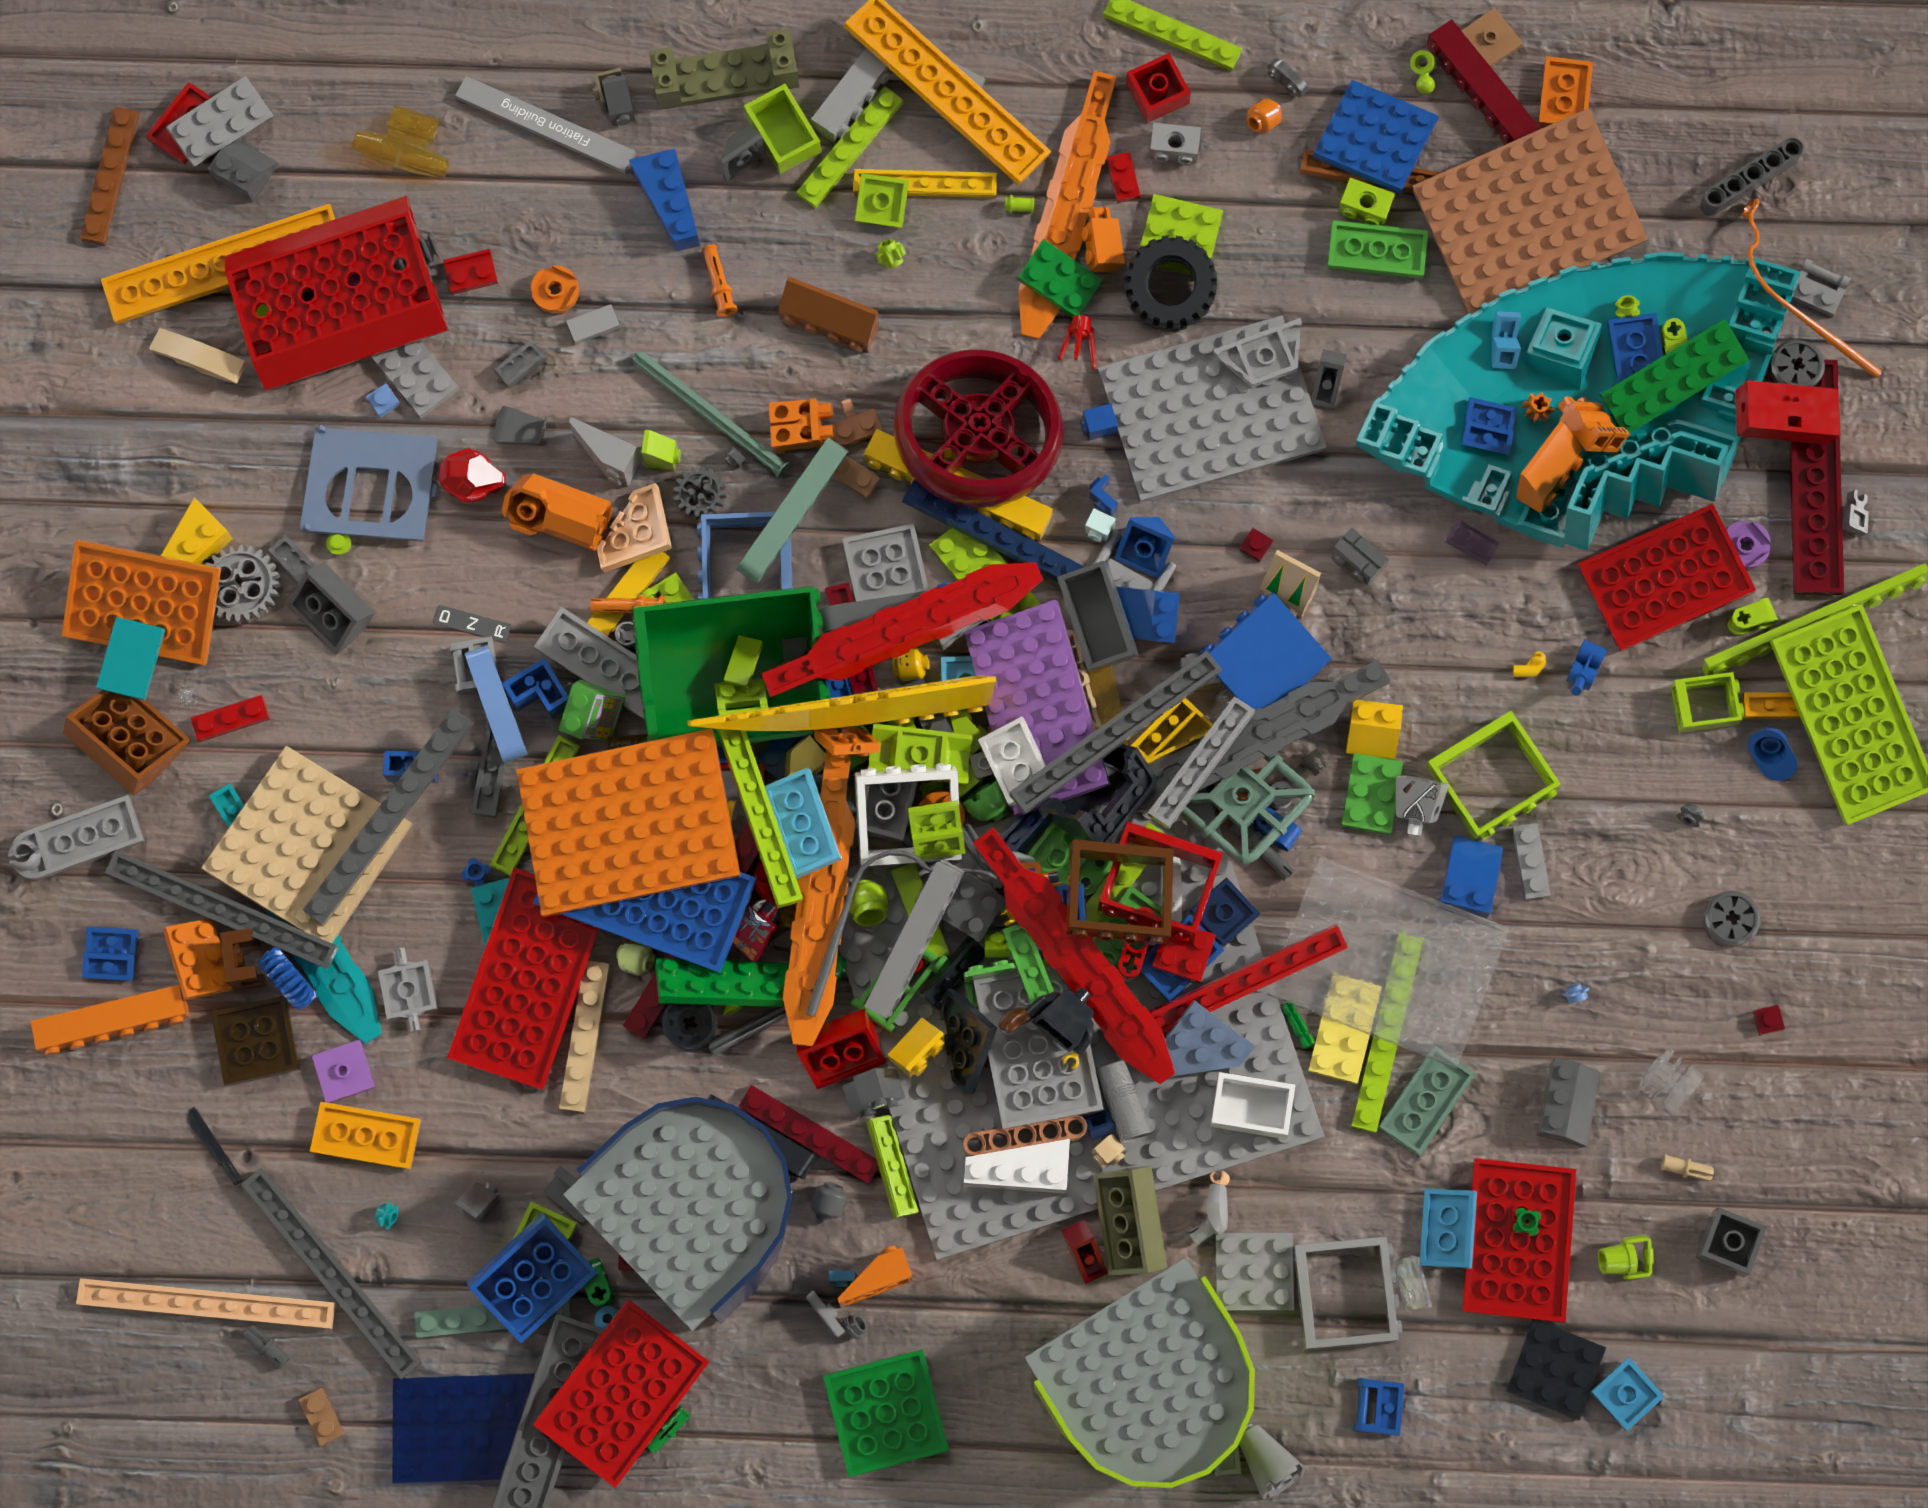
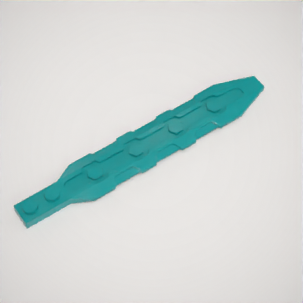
[209,783,382,1044]

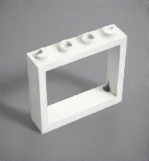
[855,763,962,866]

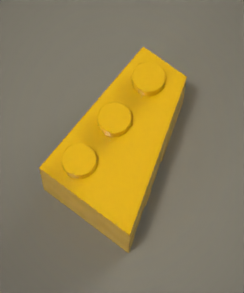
[161,497,233,565]
[1131,698,1213,764]

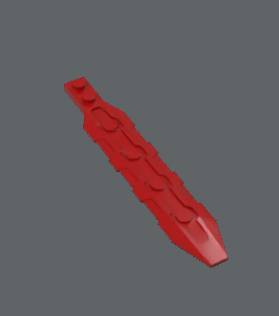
[761,562,1043,697]
[973,827,1176,1084]

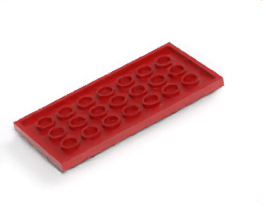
[447,867,599,1090]

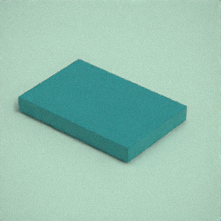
[96,617,165,701]

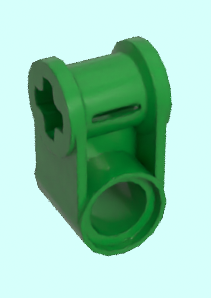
[583,1257,614,1309]

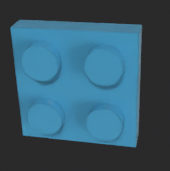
[1590,1357,1665,1431]

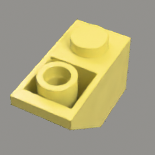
[785,735,826,777]

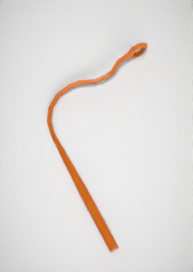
[1742,198,1881,378]

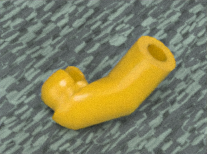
[1512,652,1546,677]

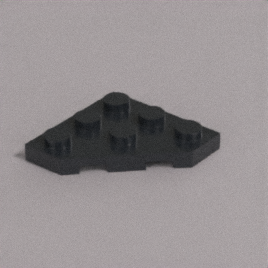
[939,989,997,1094]

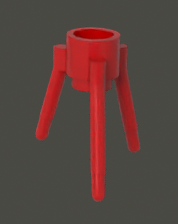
[1058,315,1096,370]

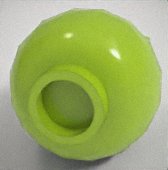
[847,880,888,926]

